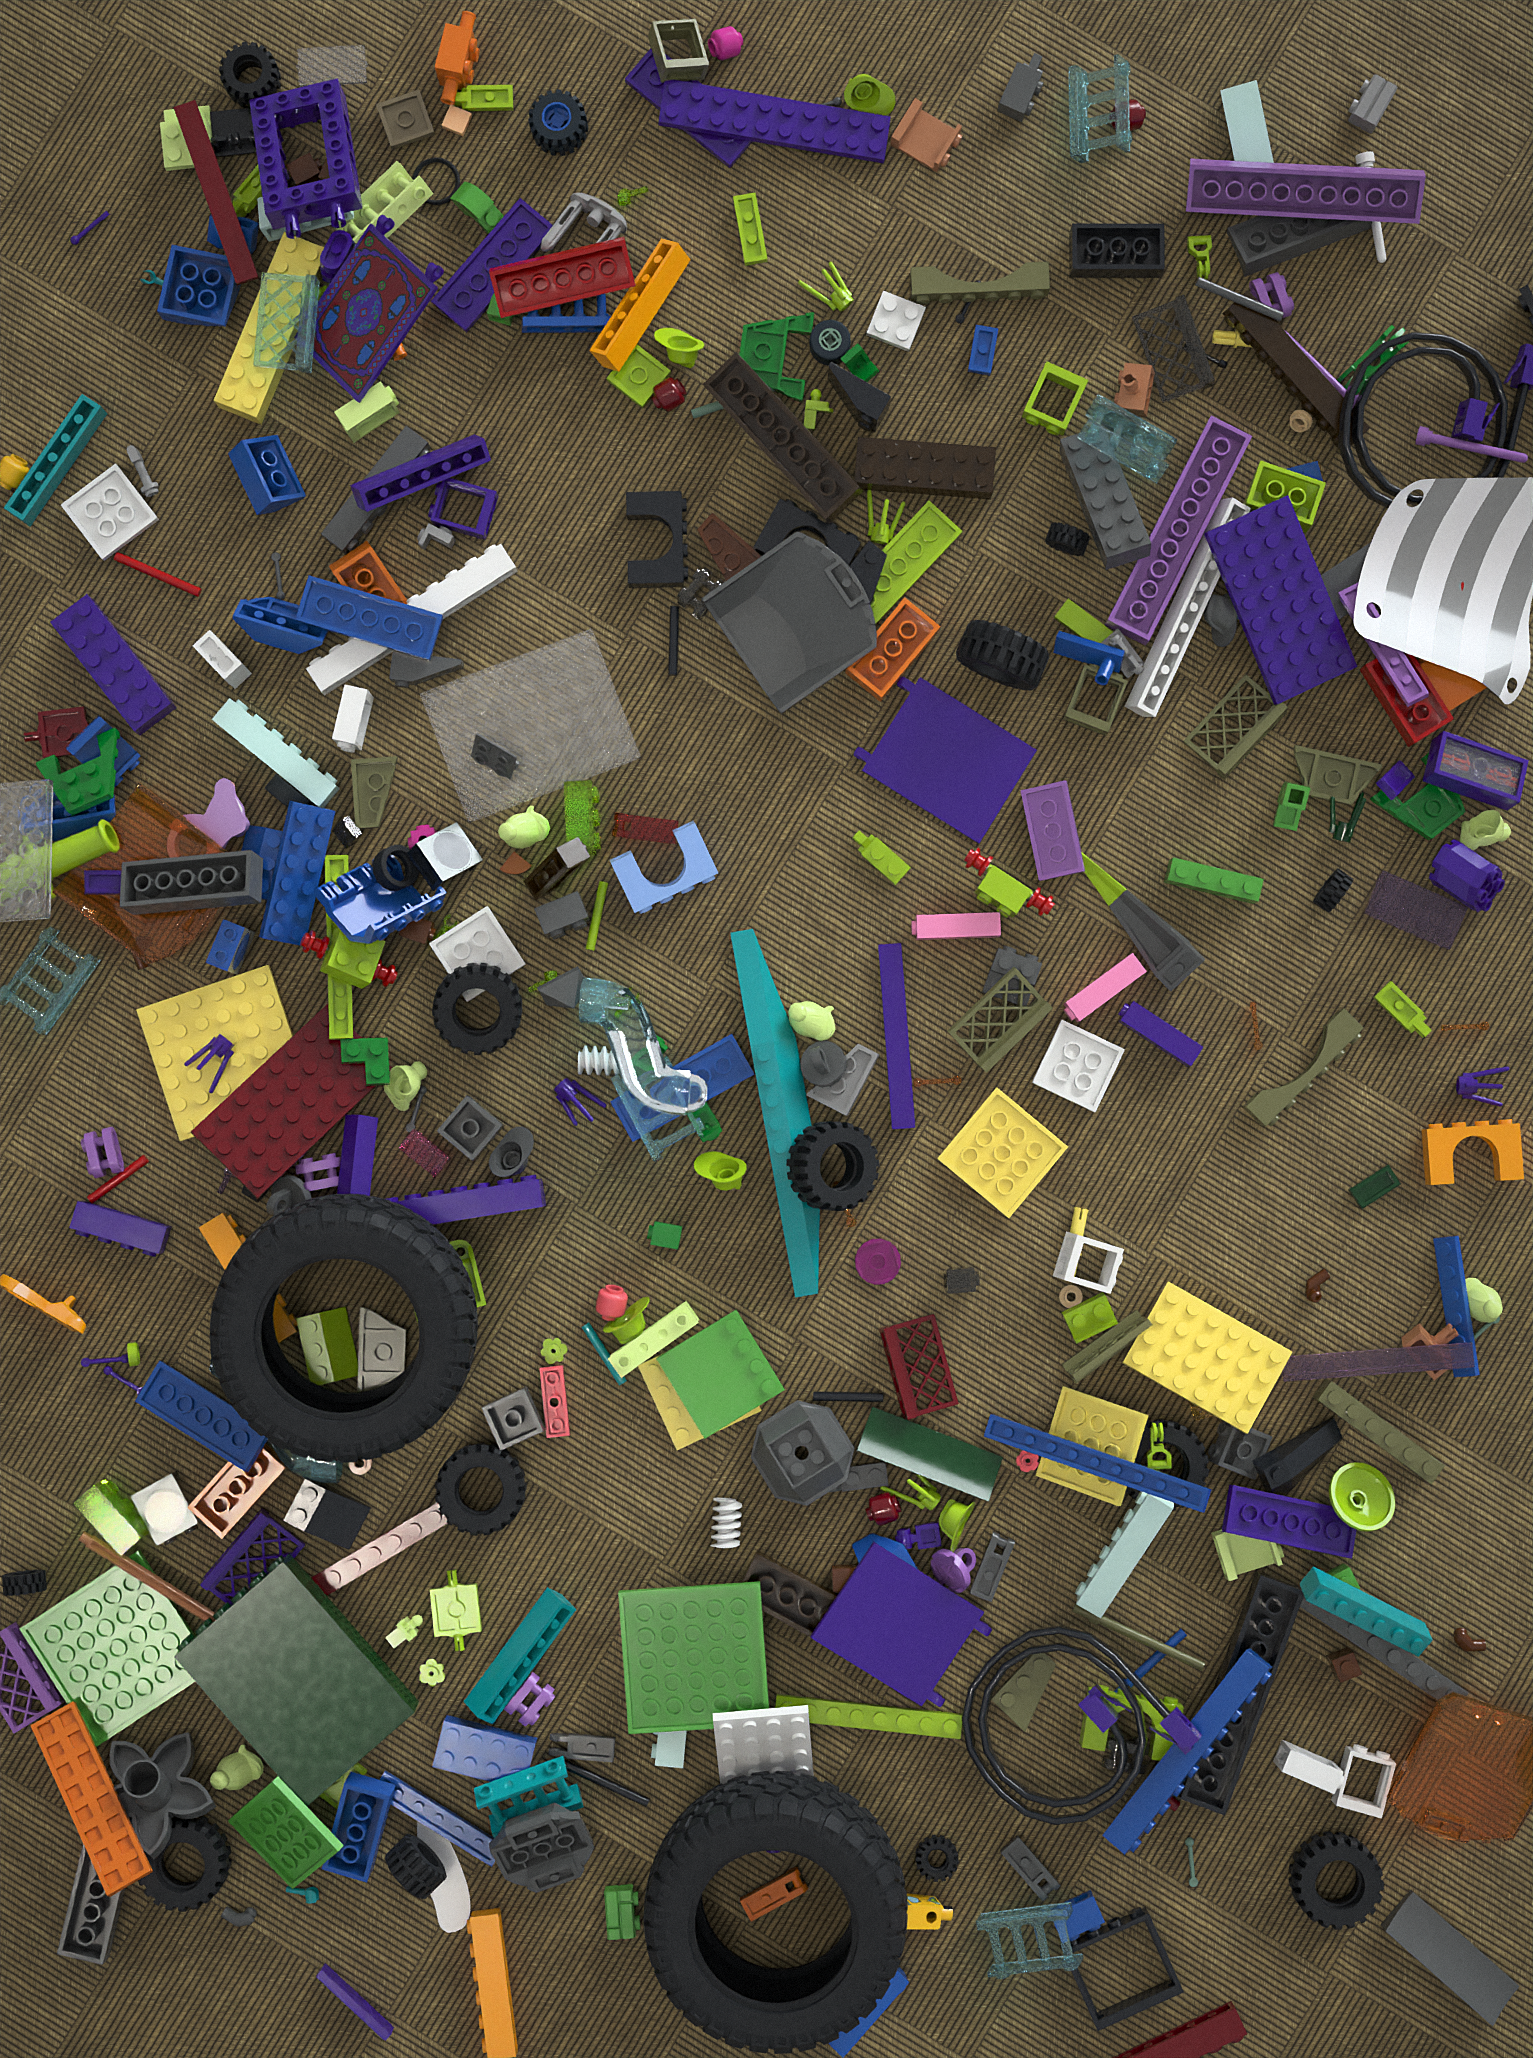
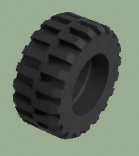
[956,620,1049,691]
[432,963,522,1055]
[786,1121,879,1211]
[1126,1419,1209,1511]
[435,1443,527,1536]
[138,1816,232,1912]
[1288,1831,1384,1930]

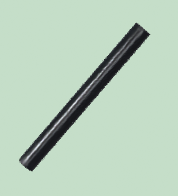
[565,1759,650,1807]

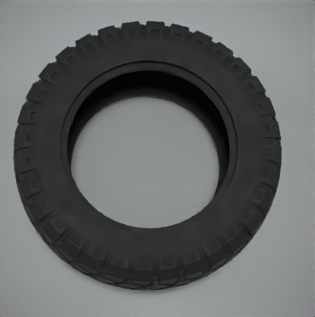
[210,1194,478,1463]
[644,1771,908,2054]

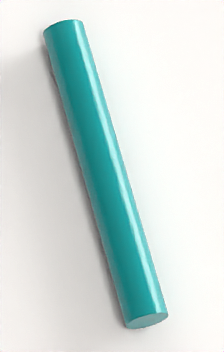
[581,1322,627,1386]

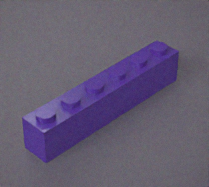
[350,434,491,512]

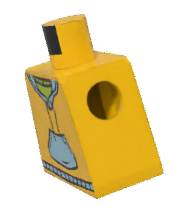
[907,1893,953,1929]

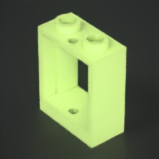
[334,381,399,443]

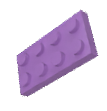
[1021,780,1085,881]

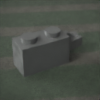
[997,53,1044,122]

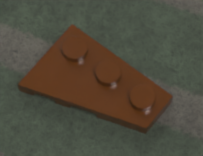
[697,513,761,581]

